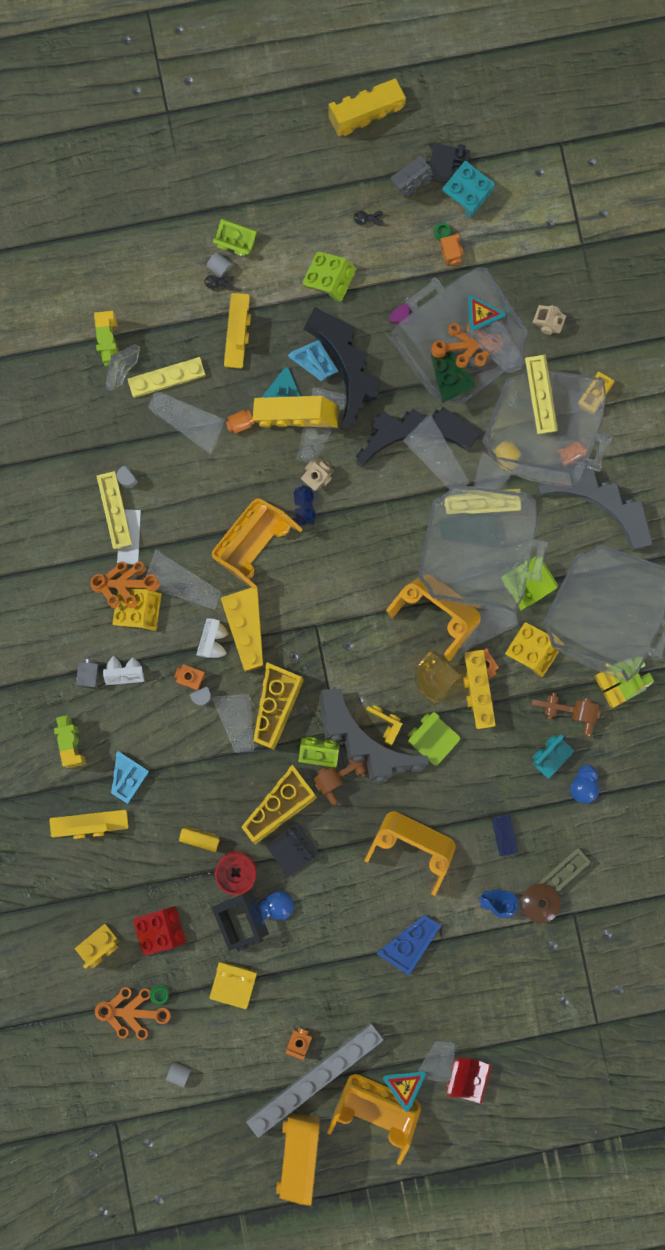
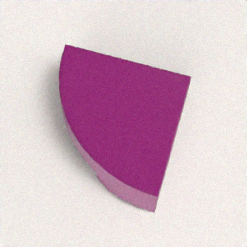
[389,304,410,324]

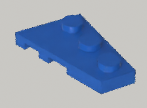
[376,915,441,975]

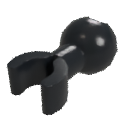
[353,210,383,226]
[204,274,234,290]

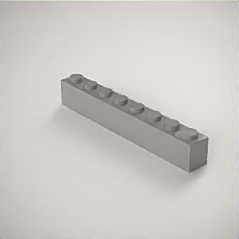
[246,1022,383,1138]

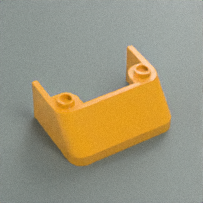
[212,498,303,589]
[386,574,481,662]
[364,811,456,896]
[327,1074,421,1165]
[276,1113,320,1206]

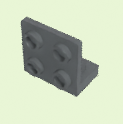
[390,156,434,197]

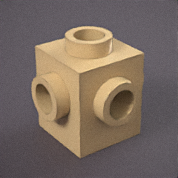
[532,305,566,335]
[301,459,334,491]

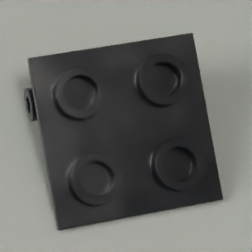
[430,143,471,183]
[266,823,319,877]

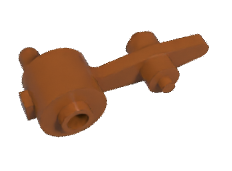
[531,693,601,737]
[314,759,367,805]

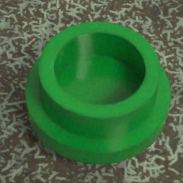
[433,223,452,241]
[149,985,169,1005]

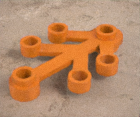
[431,323,504,368]
[91,561,160,608]
[95,987,171,1040]

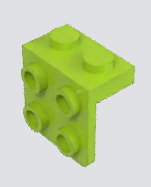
[303,252,357,302]
[501,555,558,610]
[407,712,460,766]

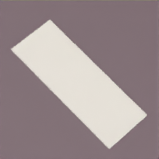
[117,510,141,565]

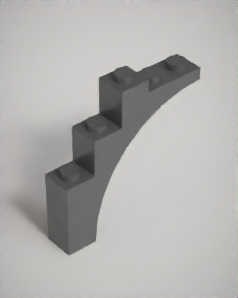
[537,464,653,552]
[319,688,429,783]

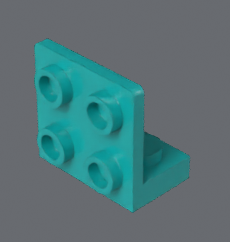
[442,161,495,219]
[531,734,575,779]

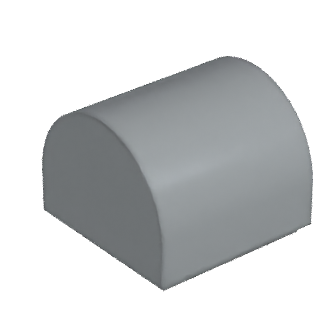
[206,252,233,279]
[117,465,138,488]
[190,687,211,706]
[166,1061,191,1088]

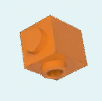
[174,664,206,691]

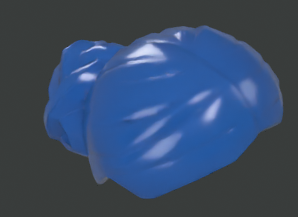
[570,765,599,804]
[479,889,518,918]
[257,891,294,920]

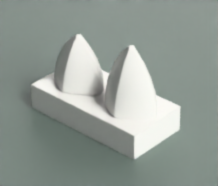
[196,619,228,658]
[103,656,144,685]

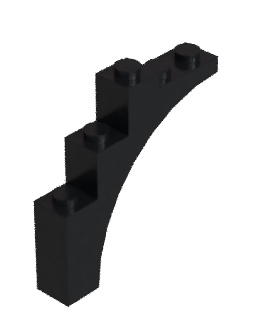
[303,307,380,431]
[356,407,480,468]

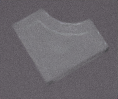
[105,344,140,391]

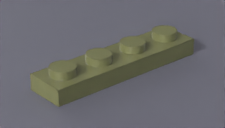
[520,847,591,907]

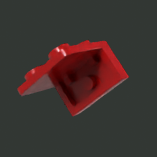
[133,906,186,955]
[446,1058,492,1103]

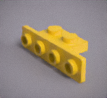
[224,293,251,369]
[463,650,495,729]
[50,810,129,839]

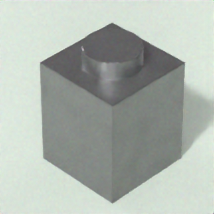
[76,659,100,688]

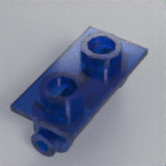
[293,485,316,526]
[491,814,518,856]

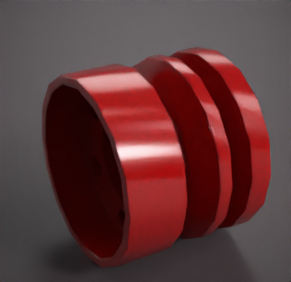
[215,851,257,895]

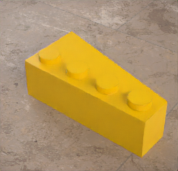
[329,78,406,137]
[252,396,339,428]
[221,587,264,673]
[253,663,305,750]
[242,765,317,845]

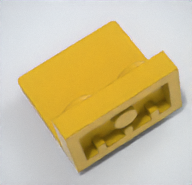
[112,588,162,631]
[505,622,563,678]
[366,705,402,746]
[74,923,120,969]
[210,961,258,1009]

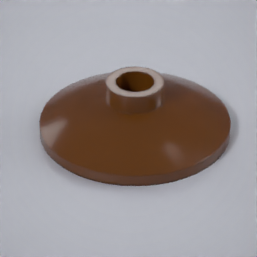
[522,884,561,923]

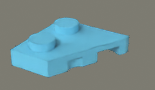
[288,340,338,381]
[111,751,149,804]

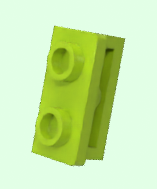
[213,218,258,256]
[298,737,340,768]

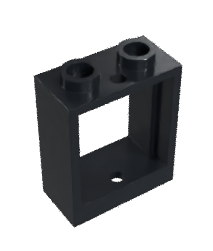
[211,891,269,951]

